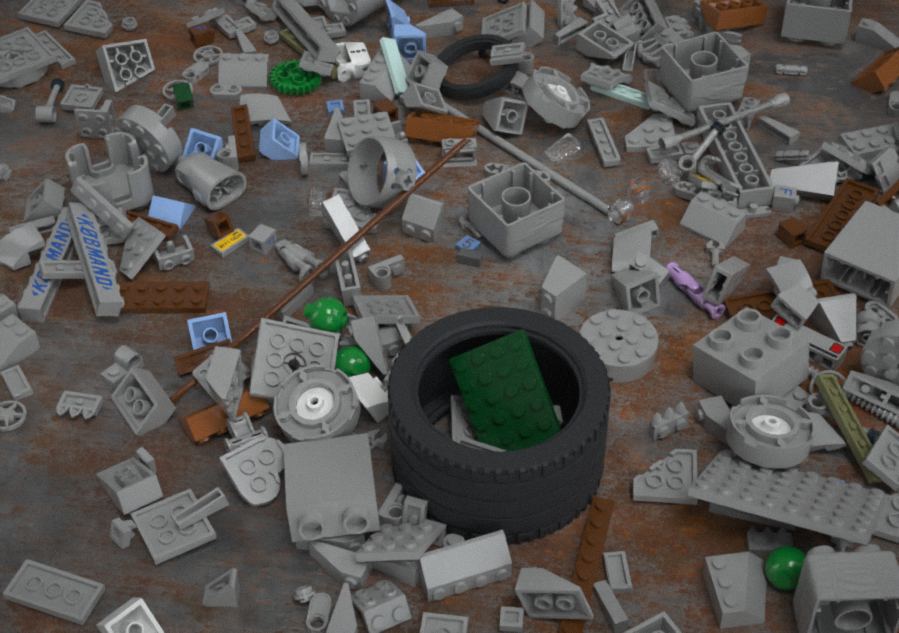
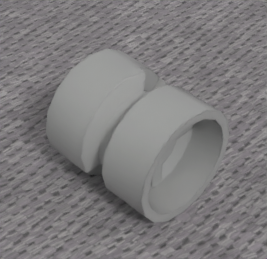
[856,310,880,347]

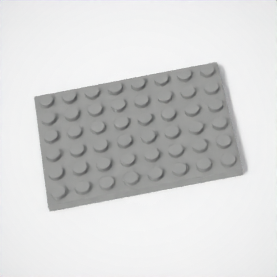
[688,450,889,546]

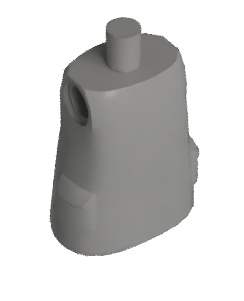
[175,152,247,210]

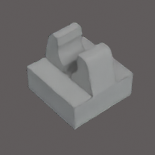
[110,518,137,549]

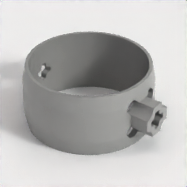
[347,136,417,209]

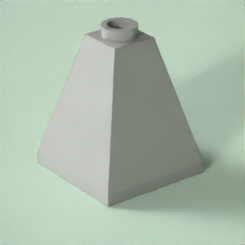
[482,97,528,135]
[611,270,661,315]
[809,293,856,351]

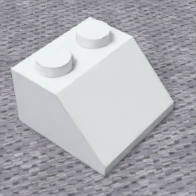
[349,373,389,423]
[96,597,164,633]

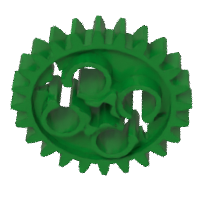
[269,58,322,96]

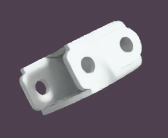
[336,42,371,83]

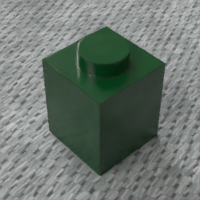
[172,82,194,111]

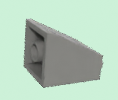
[540,255,587,321]

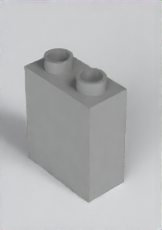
[820,201,899,309]
[284,433,380,542]

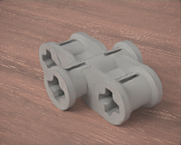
[224,412,269,453]

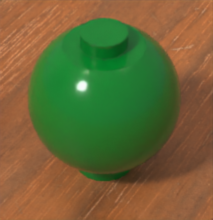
[304,297,349,333]
[335,345,371,377]
[765,546,806,591]

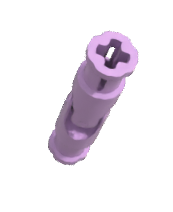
[666,262,725,319]

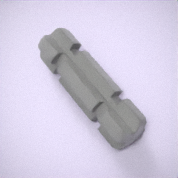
[775,64,808,76]
[775,150,810,161]

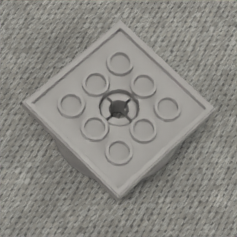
[0,27,57,88]
[248,318,339,404]

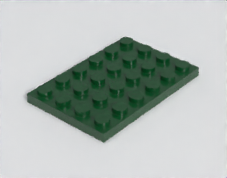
[449,329,562,451]

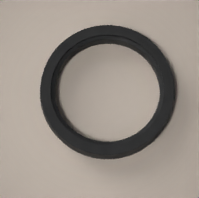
[437,34,518,100]

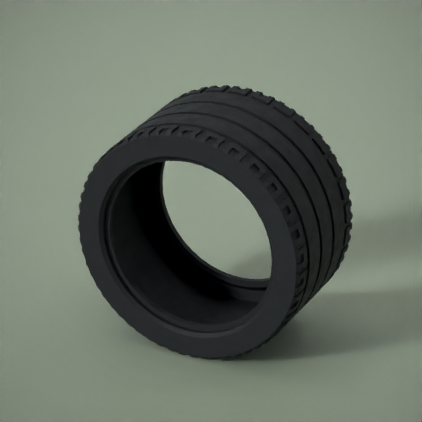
[387,307,611,545]

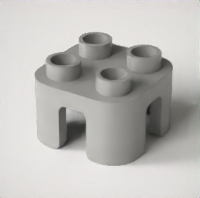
[65,132,154,218]

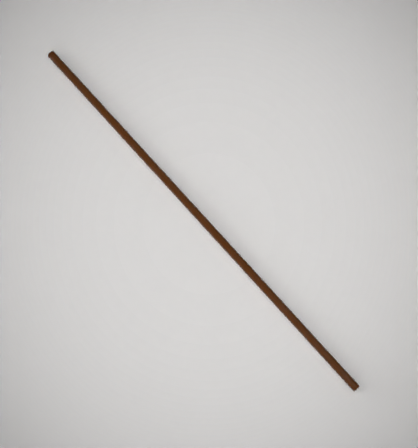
[169,138,469,404]

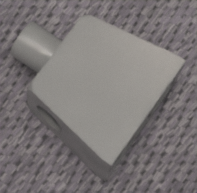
[771,284,819,330]

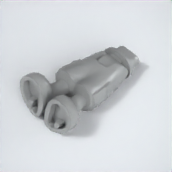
[275,239,330,284]

